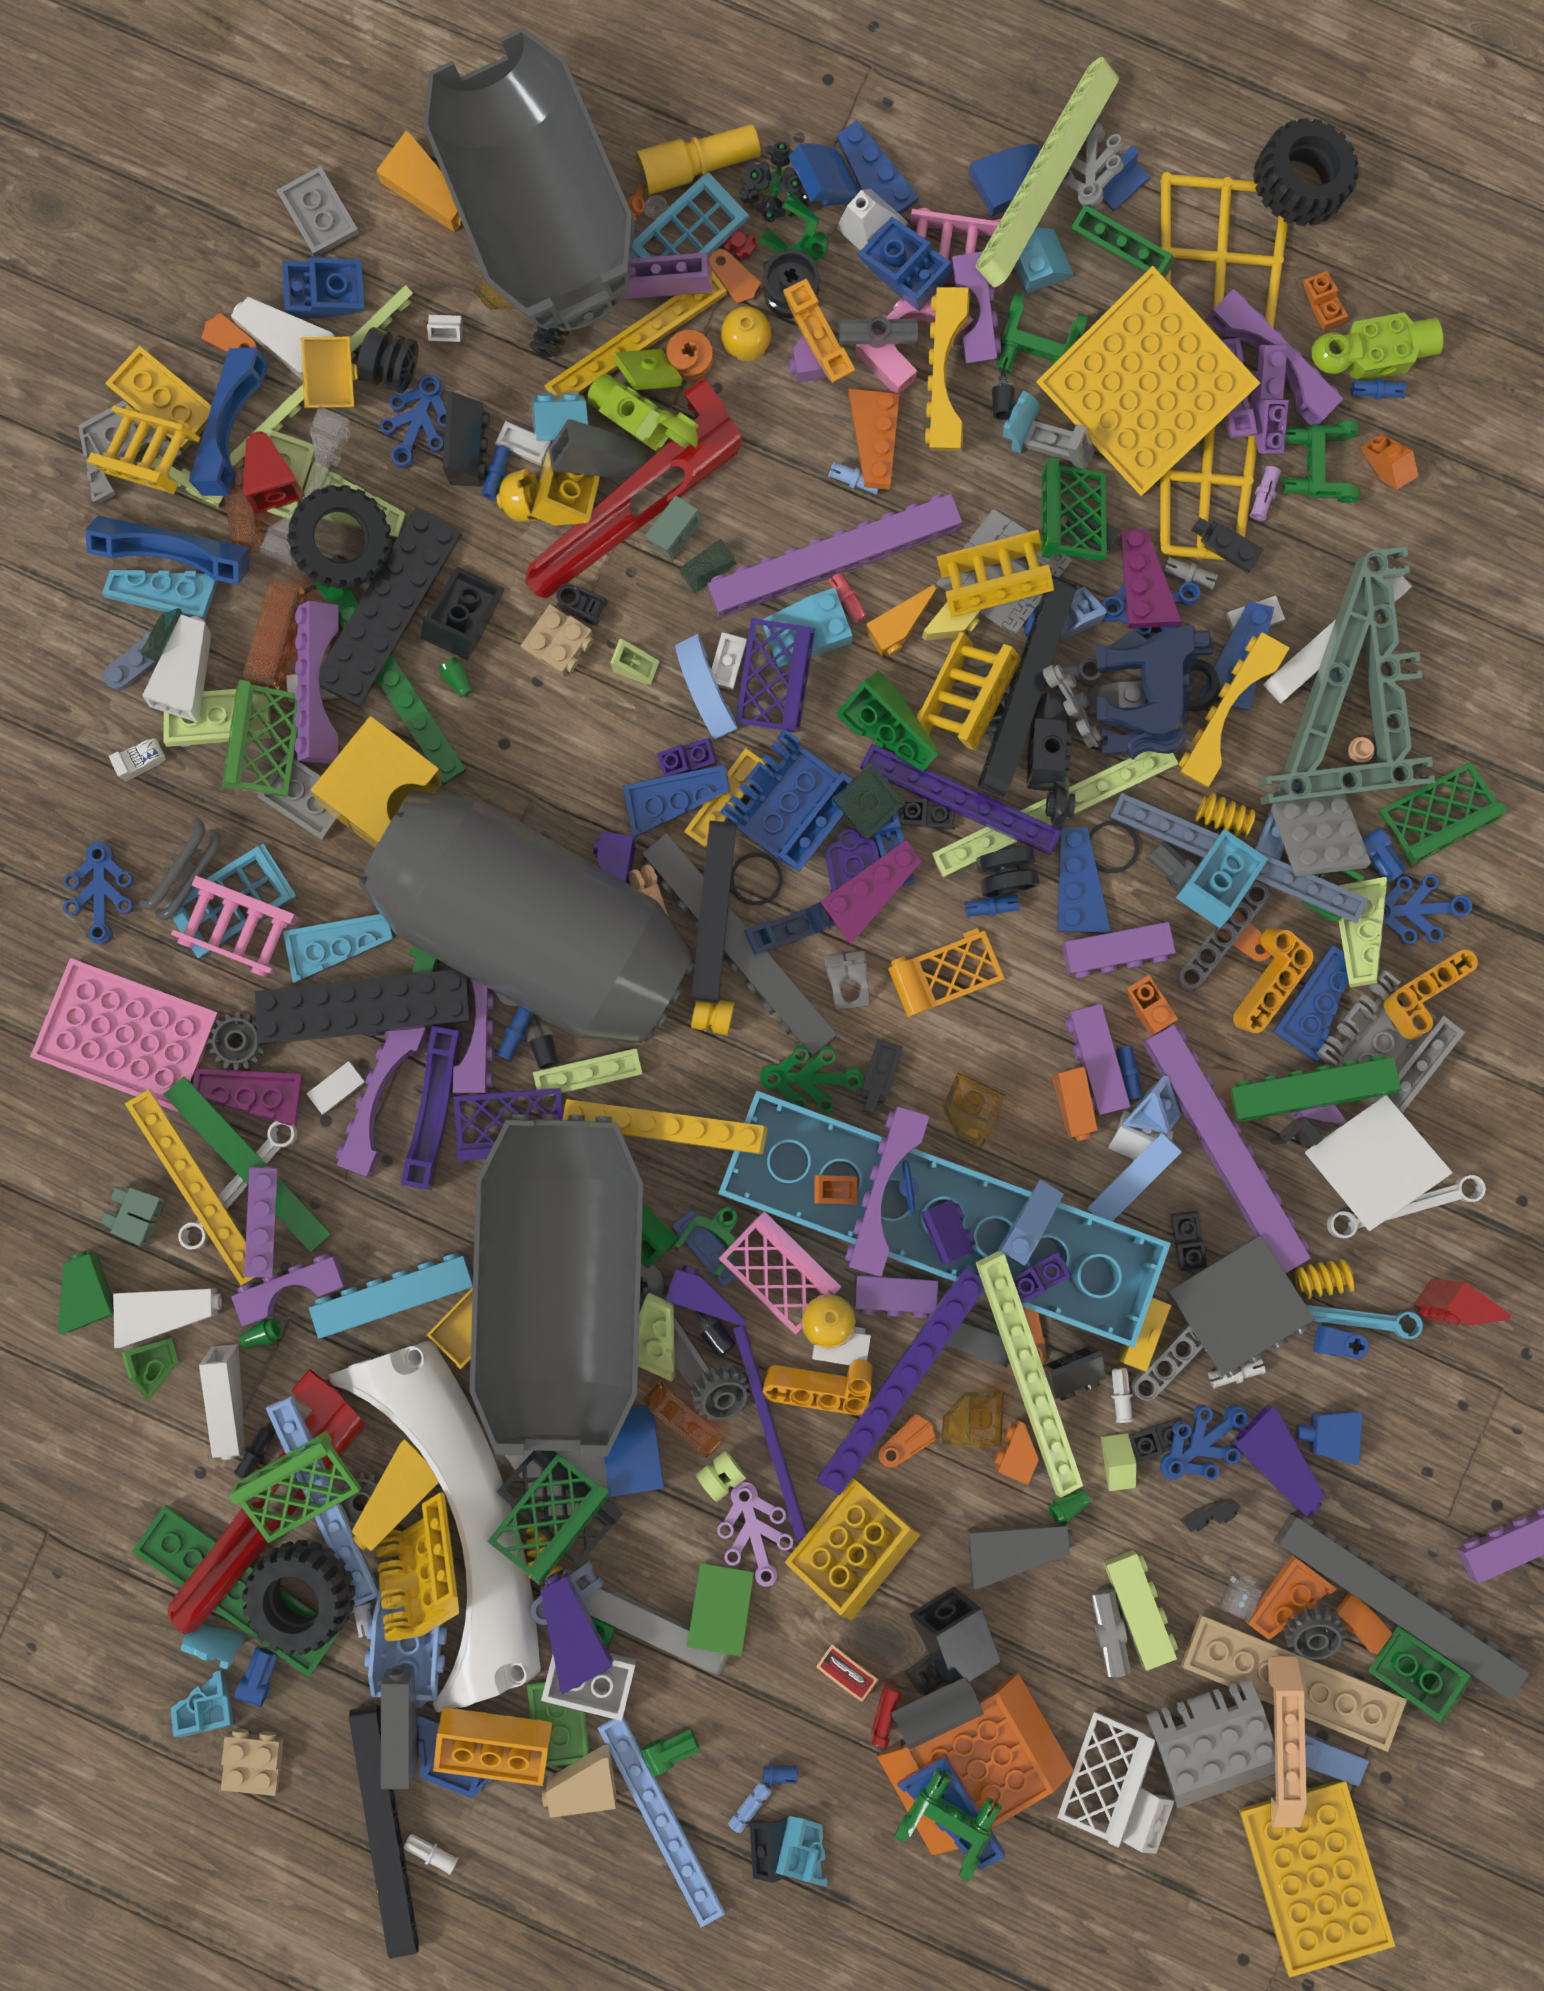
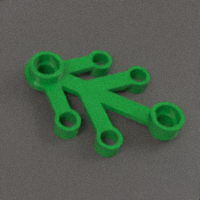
[760,1045,864,1113]

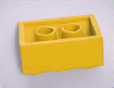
[530,450,600,526]

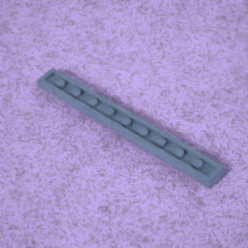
[1110,793,1368,924]

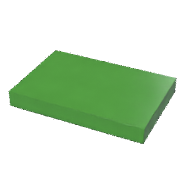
[686,1563,754,1657]
[527,1681,590,1767]

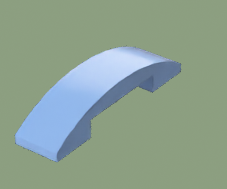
[675,634,738,740]

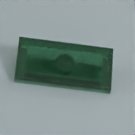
[679,539,737,594]
[141,608,182,662]

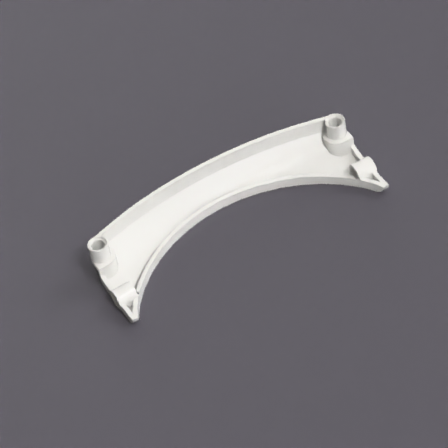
[328,1341,541,1712]

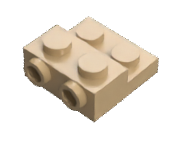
[520,605,594,677]
[221,1728,284,1796]

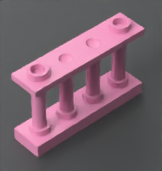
[910,208,1005,293]
[171,876,300,978]

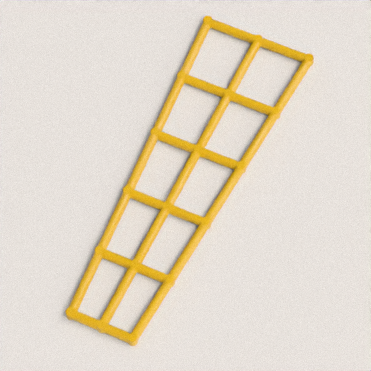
[1159,172,1288,561]

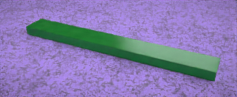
[163,1076,331,1252]

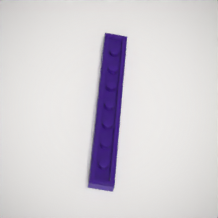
[860,744,1062,856]
[733,1325,807,1540]

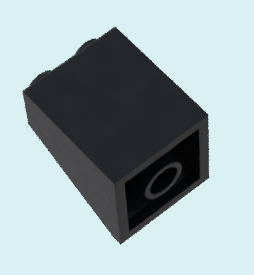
[910,1587,1000,1684]

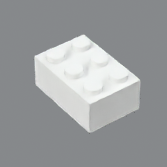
[541,1653,637,1721]

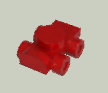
[721,228,757,261]

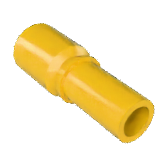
[635,124,761,196]

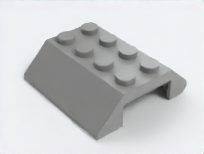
[1317,970,1465,1113]
[1146,1678,1275,1809]

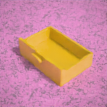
[300,336,357,408]
[427,1287,473,1369]
[1116,1298,1171,1372]

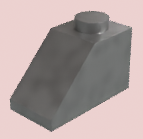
[1088,681,1146,716]

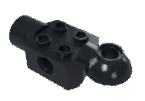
[1026,693,1075,826]

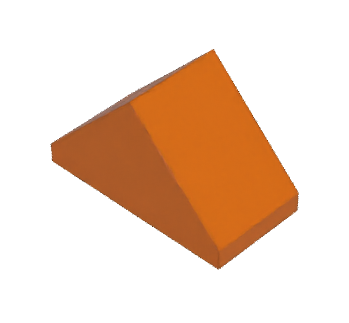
[814,1175,857,1204]

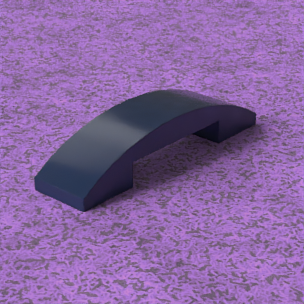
[744,902,836,955]

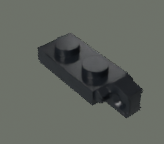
[1191,517,1264,573]
[861,1039,903,1115]

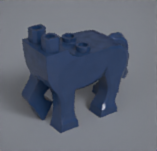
[1097,625,1213,760]

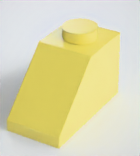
[922,601,981,641]

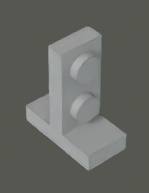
[1023,421,1095,469]

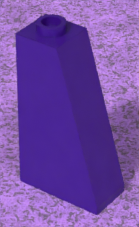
[1230,1404,1325,1516]
[540,1572,614,1694]

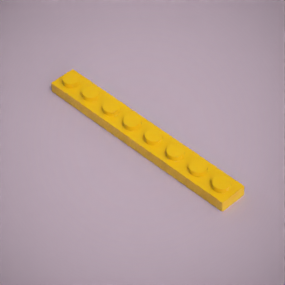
[544,271,727,396]
[125,1089,255,1286]
[562,1099,768,1155]

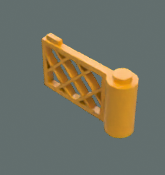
[888,928,1005,1018]

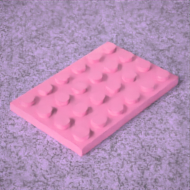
[30,958,220,1112]

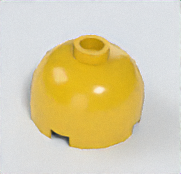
[721,306,772,361]
[497,468,540,523]
[801,1294,856,1350]

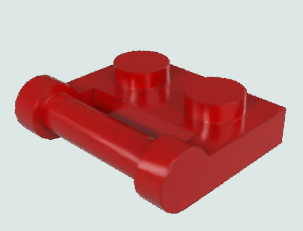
[871,1680,902,1748]

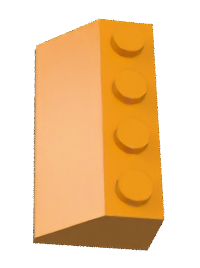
[433,1707,552,1786]

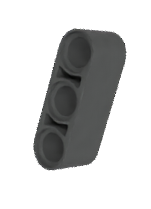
[945,1322,1009,1367]

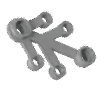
[1061,121,1124,208]
[1043,664,1103,748]

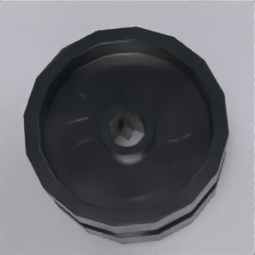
[763,249,820,319]
[976,847,1040,897]

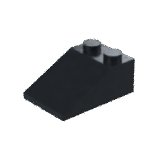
[420,567,504,661]
[1042,1346,1105,1401]

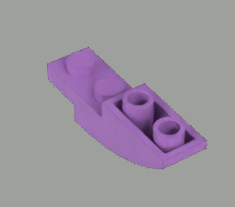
[1251,345,1289,454]

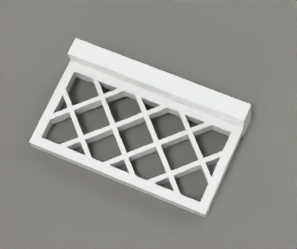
[1057,1711,1156,1848]

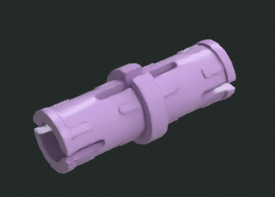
[1250,466,1282,521]

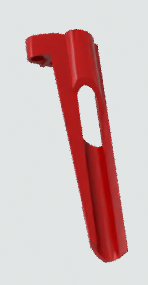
[525,378,742,599]
[168,1369,365,1634]

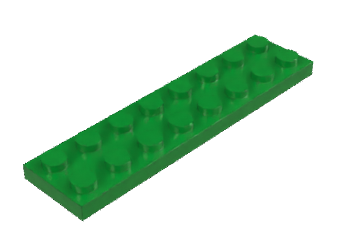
[132,1504,342,1677]

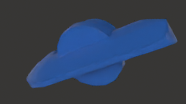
[899,1160,919,1214]

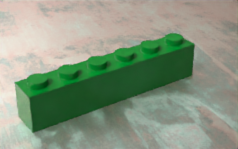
[1230,1055,1401,1123]

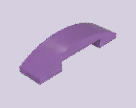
[1222,338,1257,438]

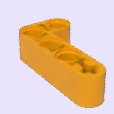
[1233,928,1313,1033]
[1384,950,1478,1040]
[763,1359,873,1415]

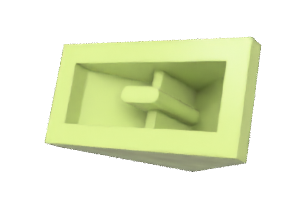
[610,639,659,685]
[1101,1433,1136,1491]

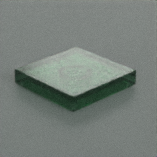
[832,764,905,839]

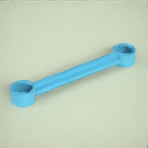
[1305,1304,1423,1339]

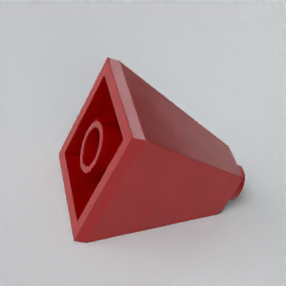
[243,431,305,514]

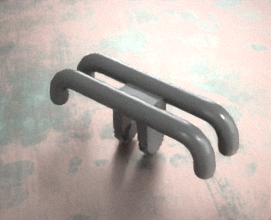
[139,819,221,920]

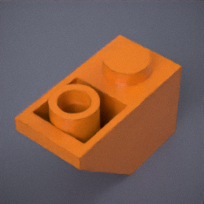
[1361,434,1419,490]
[1126,975,1178,1036]
[994,1419,1039,1485]

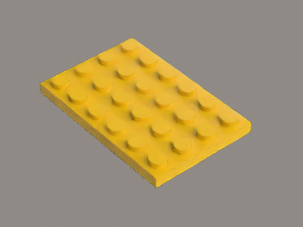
[1239,1780,1395,1978]

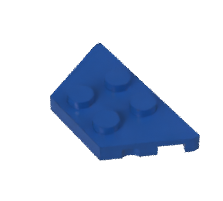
[417,1713,492,1798]

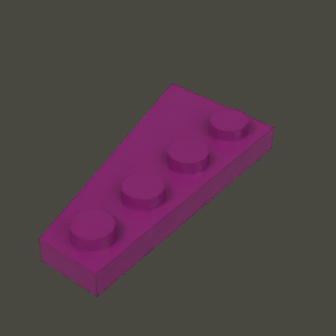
[1120,529,1182,628]
[820,840,922,944]
[193,1068,303,1127]

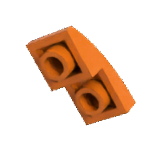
[1303,271,1348,331]
[1336,1593,1393,1655]

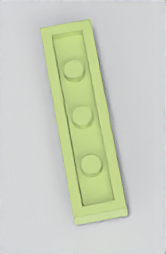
[533,1048,643,1098]

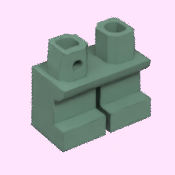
[101,1187,167,1246]

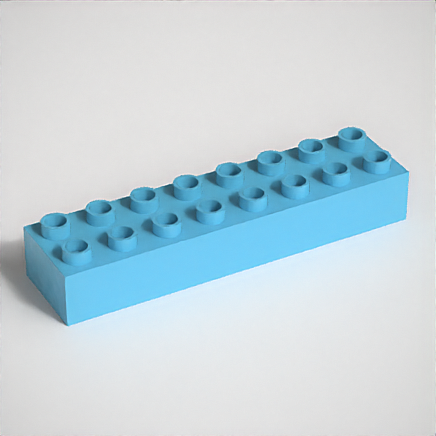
[718,1091,1171,1348]

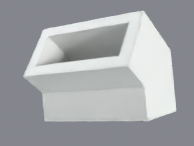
[427,315,463,342]

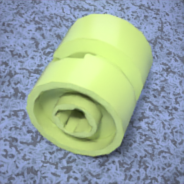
[695,1450,747,1502]

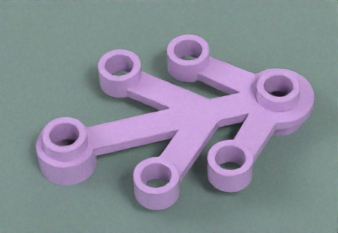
[717,1481,793,1587]

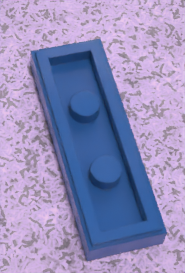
[672,1209,744,1288]

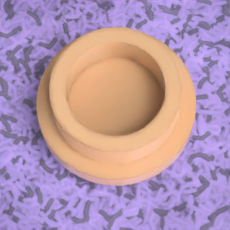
[1348,737,1375,763]

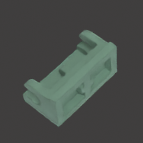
[645,495,703,561]

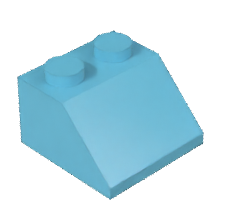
[1014,227,1074,295]
[532,391,588,441]

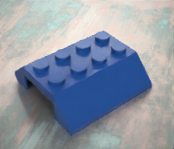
[720,729,864,872]

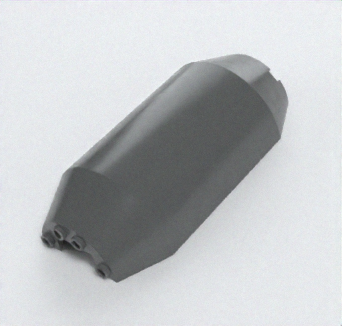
[423,27,634,331]
[358,791,695,1043]
[470,1114,643,1457]

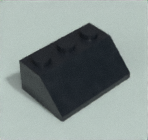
[443,391,490,487]

